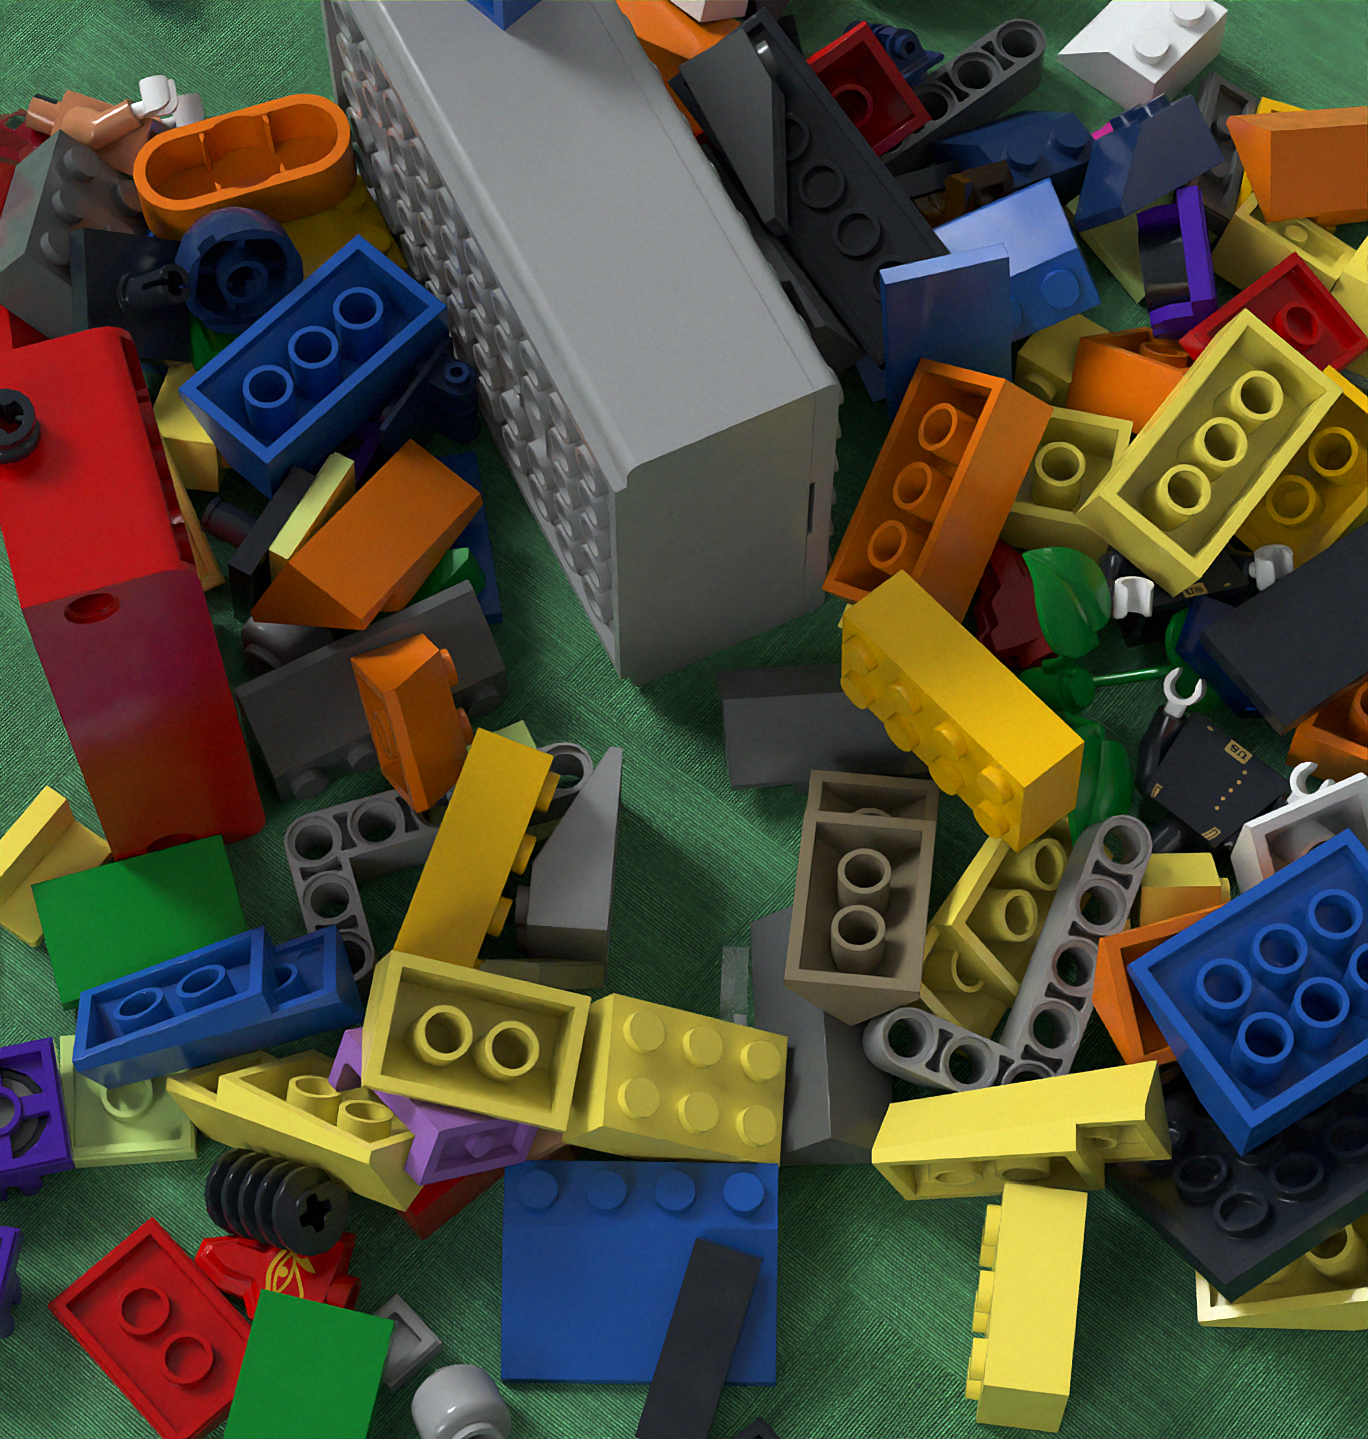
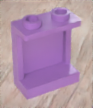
[328,1027,538,1186]

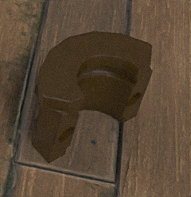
[912,160,1014,229]

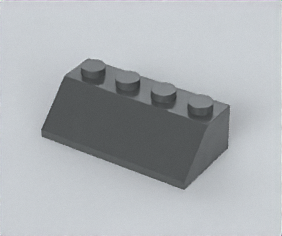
[234,579,509,805]

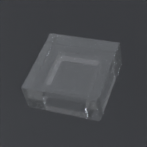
[720,946,749,1026]

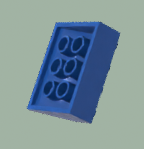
[1127,828,1368,1157]
[501,1160,778,1387]

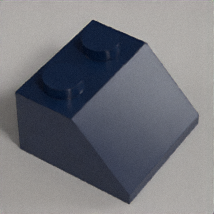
[1073,93,1225,233]
[926,110,1095,208]

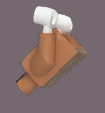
[25,75,204,177]

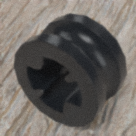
[0,388,41,464]

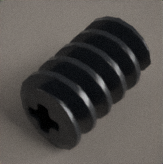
[204,1148,350,1256]

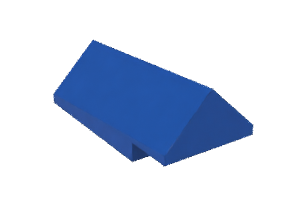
[72,924,365,1090]

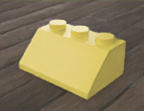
[361,950,591,1133]

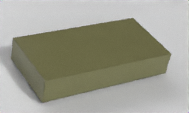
[480,958,605,990]

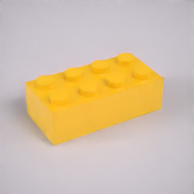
[840,569,1085,853]
[393,727,561,970]

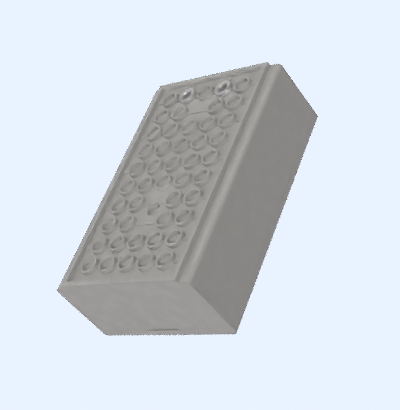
[320,0,844,686]

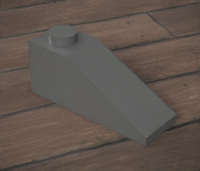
[678,28,788,238]

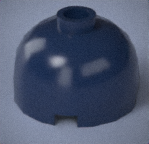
[174,206,304,334]

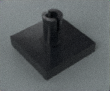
[69,227,191,368]
[200,465,316,623]

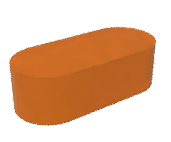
[133,94,357,241]

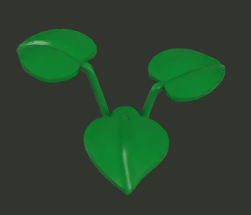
[1019,547,1232,847]

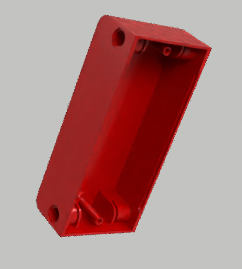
[0,326,266,862]

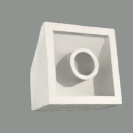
[1057,0,1228,110]
[1230,772,1368,895]

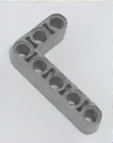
[284,742,594,1005]
[862,814,1153,1095]

